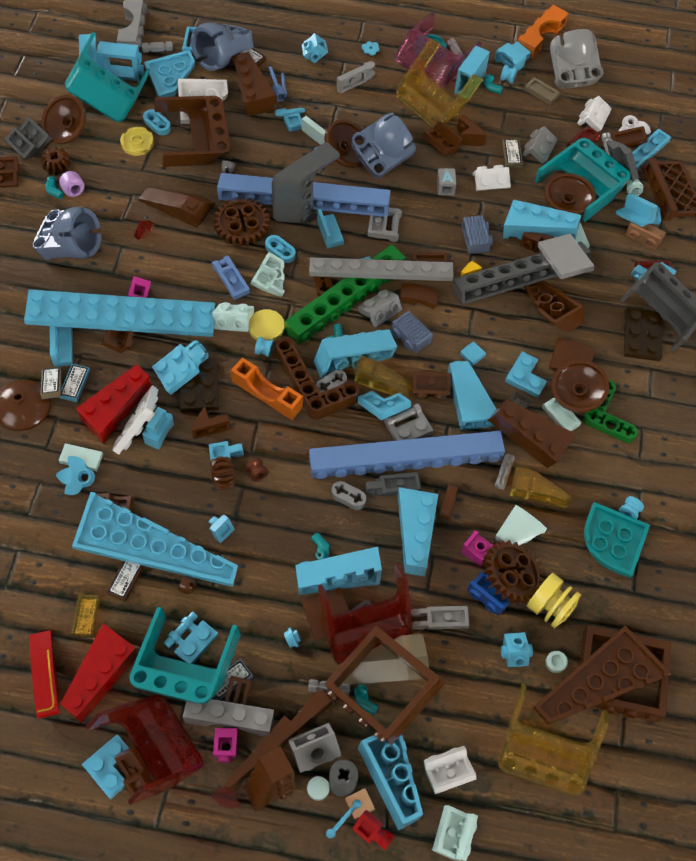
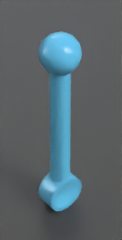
[326,799,361,839]

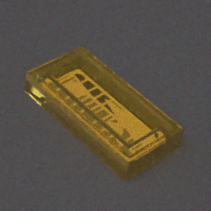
[71,594,100,638]

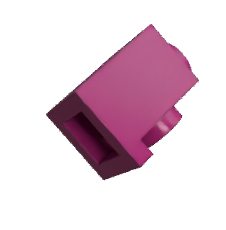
[128,276,151,298]
[461,530,493,567]
[213,728,239,763]

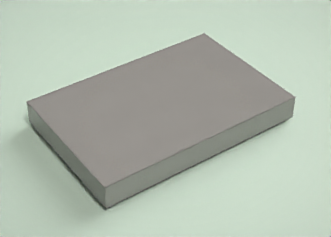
[538,234,594,279]

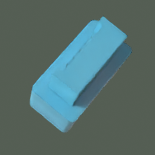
[495,42,531,71]
[143,407,174,449]

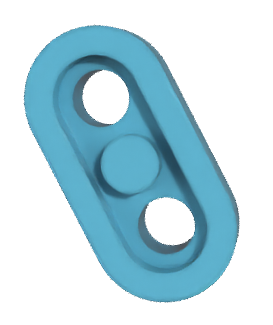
[143,109,171,136]
[265,235,296,263]

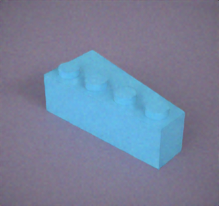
[314,329,397,379]
[296,547,382,595]

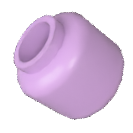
[59,171,85,197]

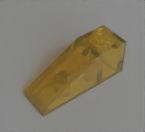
[355,356,413,399]
[509,467,571,508]

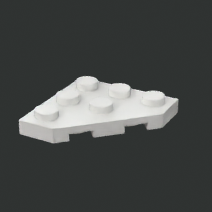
[178,79,228,124]
[112,385,158,454]

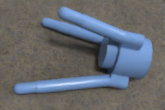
[269,67,288,102]

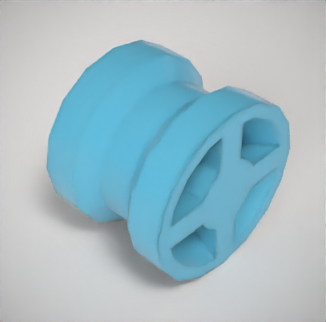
[500,64,518,84]
[255,337,275,358]
[619,496,644,519]

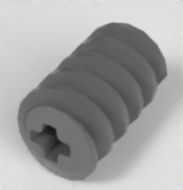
[329,760,358,797]

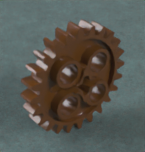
[213,197,270,247]
[482,540,544,605]

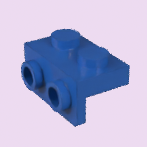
[467,570,510,616]

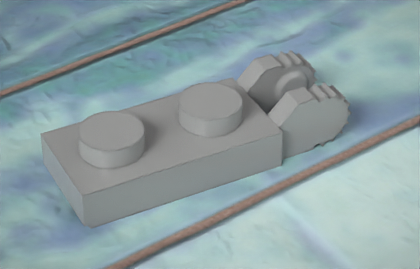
[337,61,375,93]
[410,606,470,630]

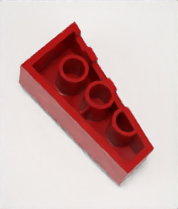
[76,364,151,445]
[60,623,138,723]

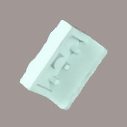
[212,302,254,332]
[432,805,478,861]

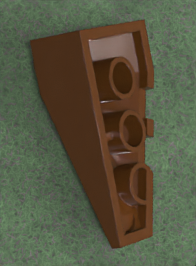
[138,187,215,228]
[524,280,584,331]

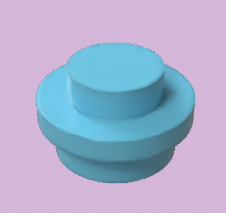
[284,627,302,648]

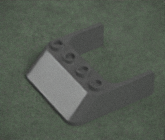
[272,142,340,224]
[619,262,696,352]

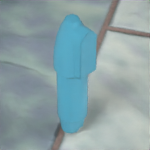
[275,108,306,117]

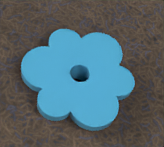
[362,41,380,56]

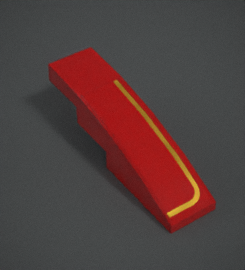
[29,630,60,719]

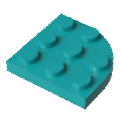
[584,502,650,579]

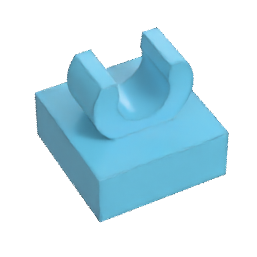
[208,514,235,543]

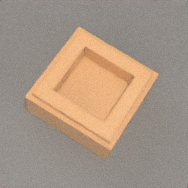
[345,788,375,820]

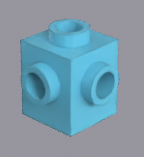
[302,33,328,63]
[501,632,533,667]

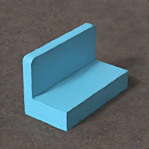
[616,193,658,227]
[317,209,344,249]

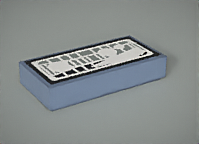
[214,659,253,701]

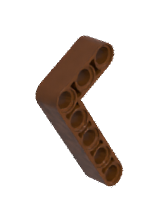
[276,337,359,420]

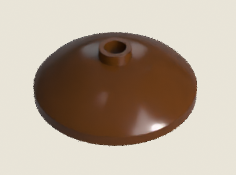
[41,95,86,144]
[324,119,363,168]
[544,173,596,215]
[552,360,609,413]
[0,380,51,431]

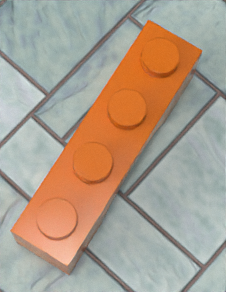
[517,5,569,59]
[231,357,303,420]

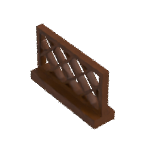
[642,158,696,221]

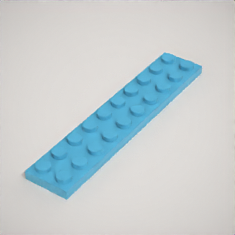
[24,289,215,337]

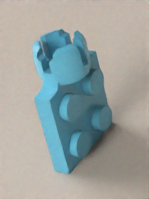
[152,340,209,395]

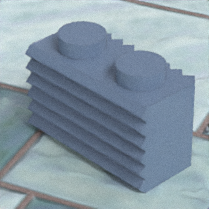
[462,215,493,254]
[391,311,433,354]

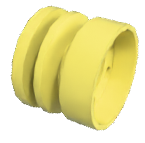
[527,573,582,629]

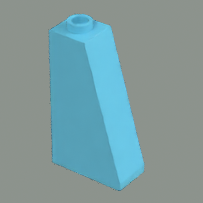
[448,361,496,430]

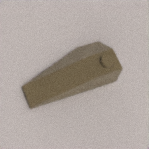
[341,633,429,685]

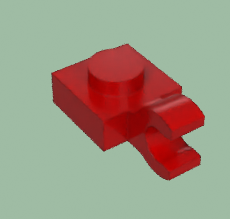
[352,810,395,850]

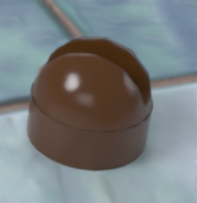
[178,576,196,594]

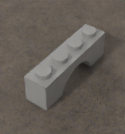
[117,0,148,48]
[183,699,274,737]

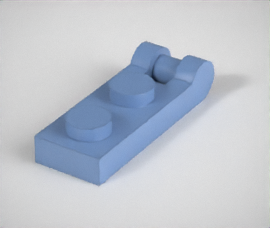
[212,255,250,300]

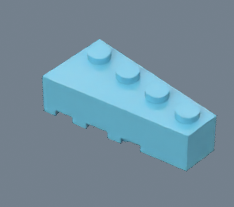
[503,199,581,239]
[397,487,438,577]
[358,734,423,831]

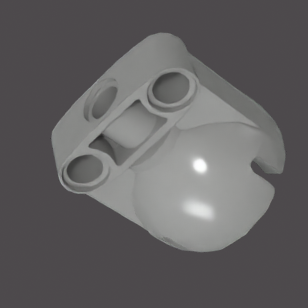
[550,29,603,89]

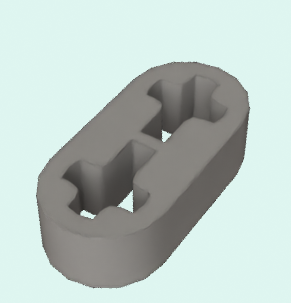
[316,370,347,393]
[331,481,366,510]

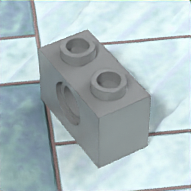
[288,723,342,773]

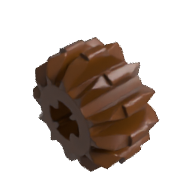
[41,147,71,177]
[210,456,235,490]

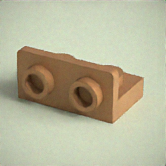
[625,223,666,250]

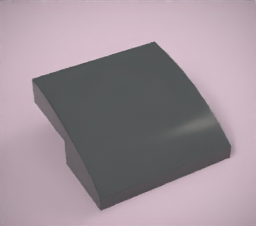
[4,117,52,160]
[606,140,639,181]

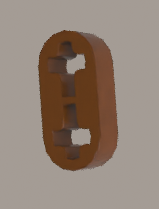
[314,276,333,297]
[439,484,458,520]

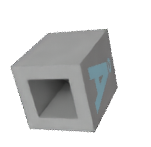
[437,168,456,196]

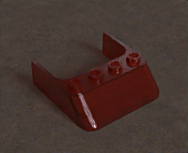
[318,563,413,664]
[85,695,203,805]

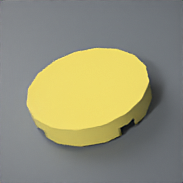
[120,127,154,156]
[249,309,284,341]

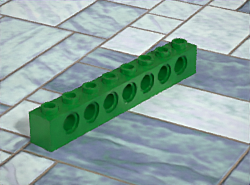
[284,244,406,345]

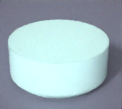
[545,651,568,673]
[307,776,329,801]

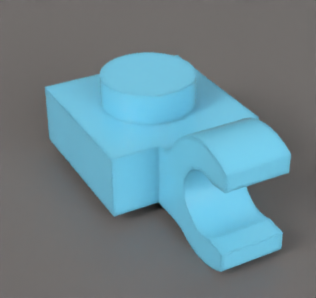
[209,441,244,460]

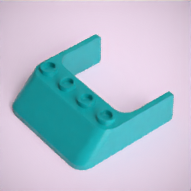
[65,32,150,122]
[535,138,631,222]
[129,607,241,704]

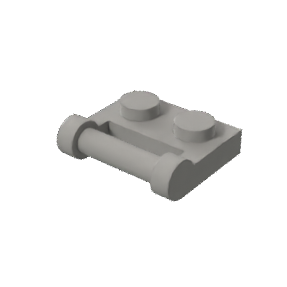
[368,208,402,242]
[384,403,433,441]

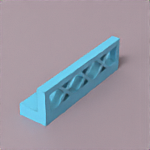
[50,326,73,367]

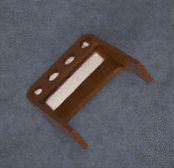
[154,96,230,167]

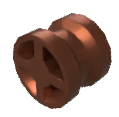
[244,458,269,482]

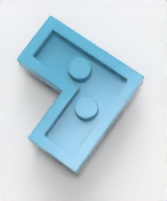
[505,351,547,398]
[358,391,411,420]
[82,734,129,800]

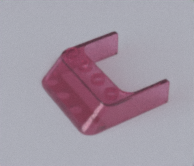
[395,12,482,88]

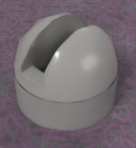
[221,161,236,174]

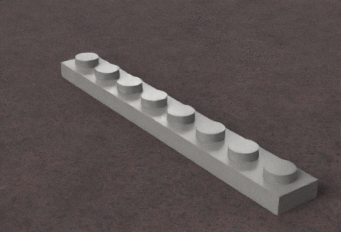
[309,257,453,281]

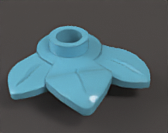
[56,456,95,495]

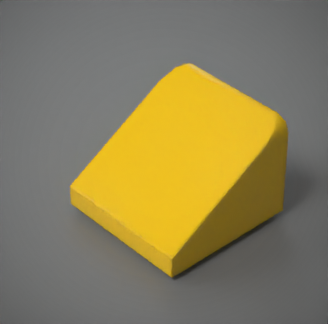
[460,261,482,277]

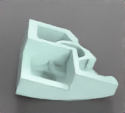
[250,252,285,297]
[494,505,547,547]

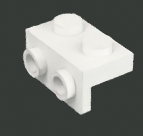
[577,96,612,132]
[473,165,511,191]
[424,746,476,794]

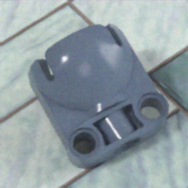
[191,22,254,71]
[351,113,416,179]
[33,207,101,260]

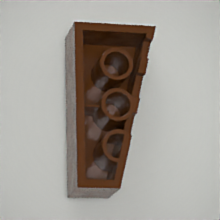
[233,52,279,116]
[488,399,576,468]

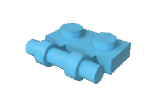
[164,612,219,664]

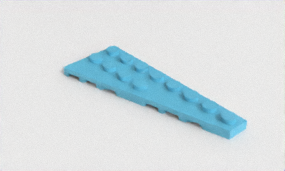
[72,492,238,587]

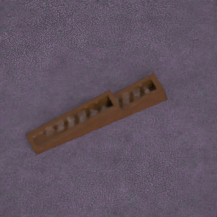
[224,688,333,793]

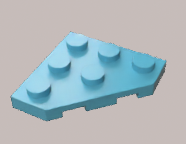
[144,50,195,97]

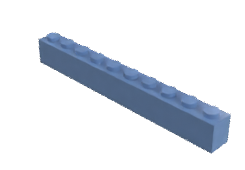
[217,173,391,217]
[309,431,505,479]

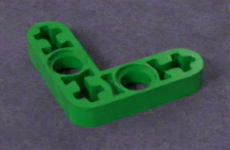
[584,379,638,443]

